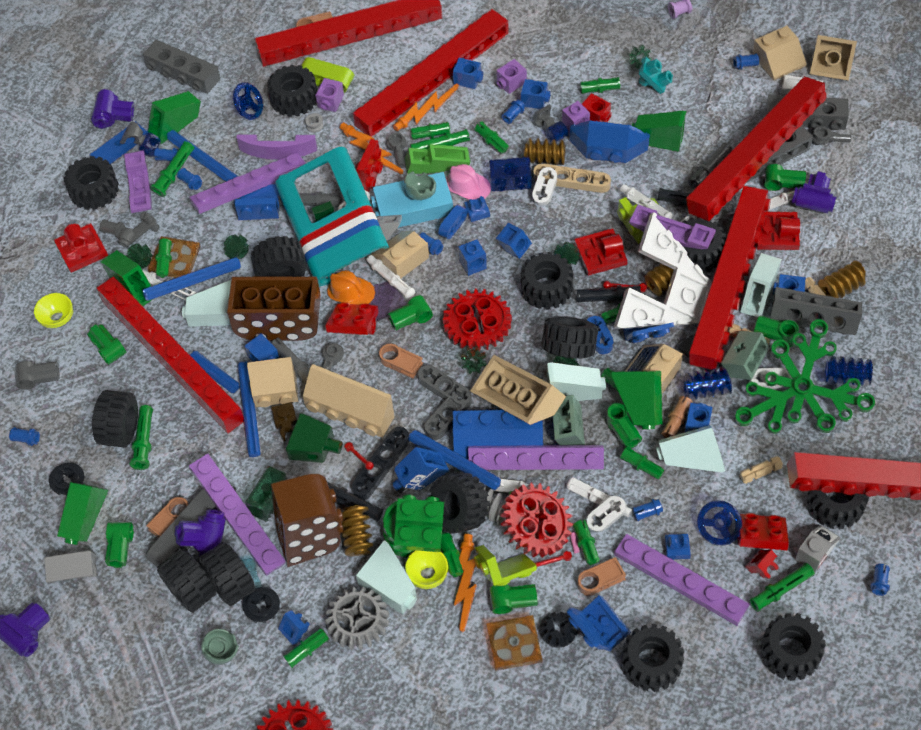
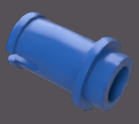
[733,53,759,70]
[501,100,525,124]
[154,148,178,161]
[177,168,202,190]
[419,232,443,255]
[9,427,40,446]
[632,499,663,522]
[870,564,890,596]

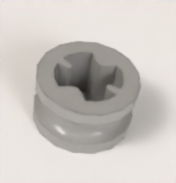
[305,113,324,133]

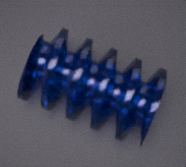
[824,355,873,386]
[683,367,732,400]

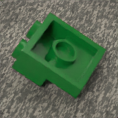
[393,495,444,552]

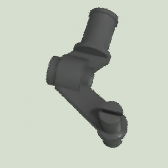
[99,212,160,248]

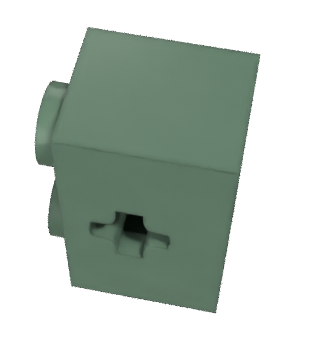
[721,331,770,380]
[553,395,585,445]

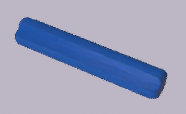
[190,351,240,393]

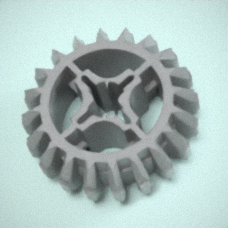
[325,586,389,651]

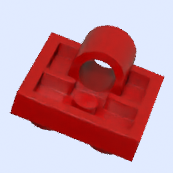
[355,139,383,192]
[757,212,800,250]
[54,223,108,273]
[574,228,628,276]
[326,302,379,335]
[738,513,789,551]

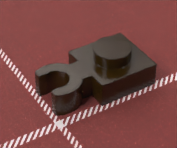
[271,402,297,441]

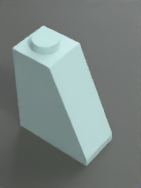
[740,253,782,317]
[182,280,231,327]
[547,363,606,401]
[656,425,725,472]
[356,541,417,615]

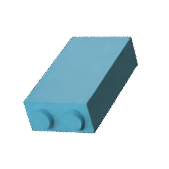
[370,172,453,227]

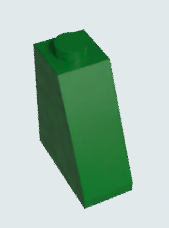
[148,91,201,145]
[631,110,686,152]
[100,250,153,306]
[612,371,663,430]
[57,482,108,545]

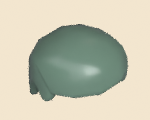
[404,172,436,200]
[201,629,239,665]

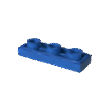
[90,121,149,164]

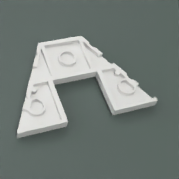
[613,212,712,329]

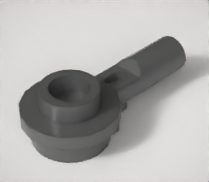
[811,126,851,145]
[387,132,406,168]
[322,343,344,371]

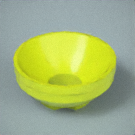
[34,293,73,328]
[406,551,448,589]

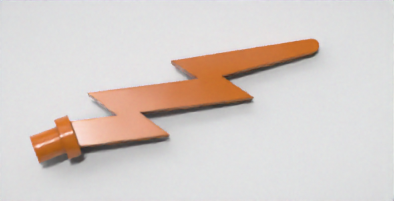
[393,84,459,131]
[340,122,404,174]
[454,534,477,632]

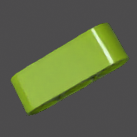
[301,57,354,93]

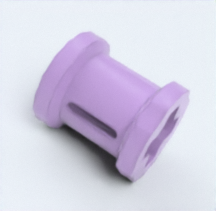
[668,0,692,19]

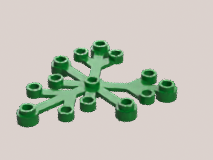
[735,319,875,434]

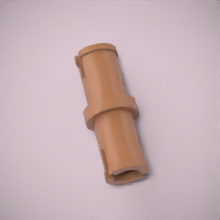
[661,396,693,438]

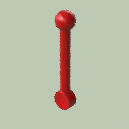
[603,281,647,292]
[344,442,374,470]
[535,551,572,567]

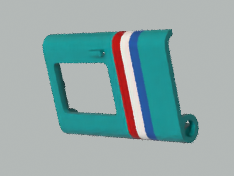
[275,146,389,286]

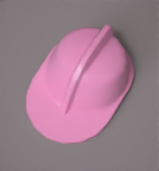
[446,164,491,200]

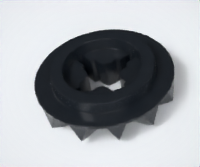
[49,463,85,496]
[243,587,280,623]
[539,610,578,648]

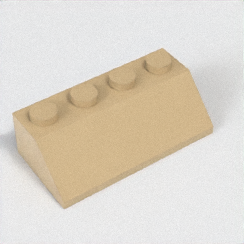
[470,355,566,425]
[303,364,394,438]

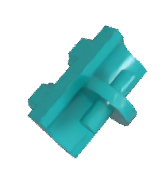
[638,57,673,94]

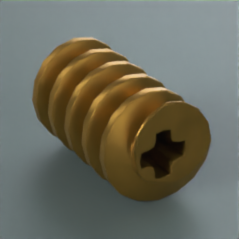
[524,138,565,165]
[818,260,866,298]
[645,263,674,296]
[342,506,373,556]

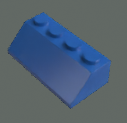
[453,410,543,460]

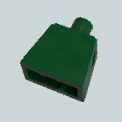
[286,413,343,463]

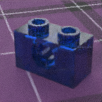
[489,157,531,192]

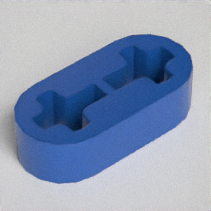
[438,205,468,239]
[587,316,614,354]

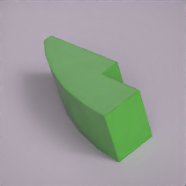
[405,144,470,174]

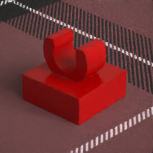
[745,549,778,579]

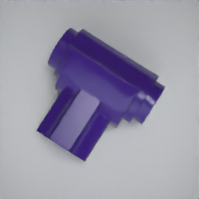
[91,89,134,129]
[792,171,837,214]
[174,510,226,556]
[0,602,50,657]

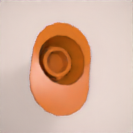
[327,271,375,305]

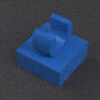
[464,196,490,222]
[664,534,691,560]
[278,610,310,645]

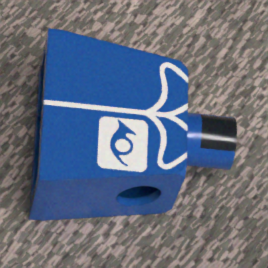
[393,447,449,493]

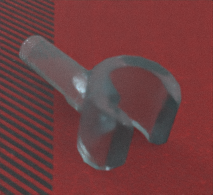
[242,558,262,588]

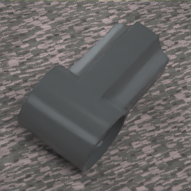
[15,361,60,390]

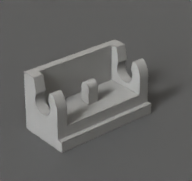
[44,550,97,583]

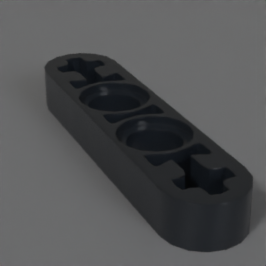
[352,426,409,500]

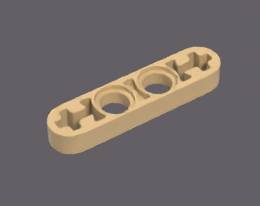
[534,164,611,193]

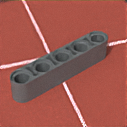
[146,483,236,566]

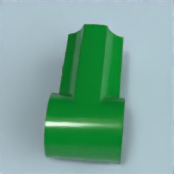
[765,164,806,191]
[388,295,433,331]
[754,315,799,348]
[87,324,127,365]
[607,403,642,449]
[105,522,134,568]
[489,584,538,614]

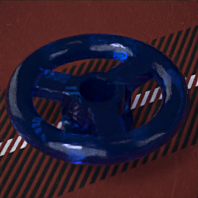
[233,82,264,120]
[697,500,742,546]

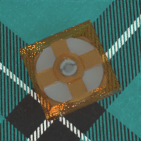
[148,236,201,278]
[486,615,543,671]

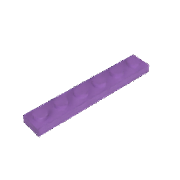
[190,153,306,214]
[468,445,604,470]
[189,454,286,576]
[614,534,750,626]

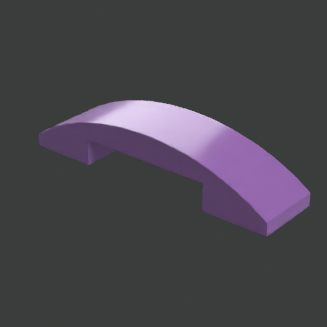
[236,135,318,160]
[124,150,152,213]
[629,205,716,249]

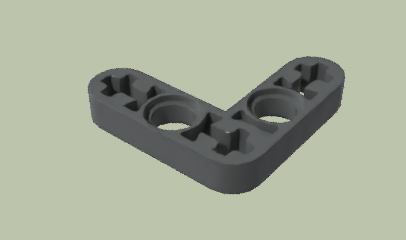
[418,365,472,440]

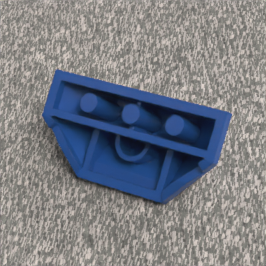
[570,121,650,163]

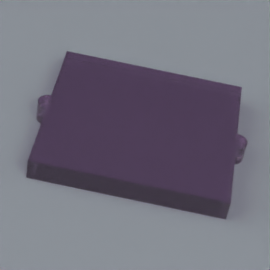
[369,281,407,321]

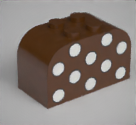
[227,277,321,341]
[271,474,343,567]

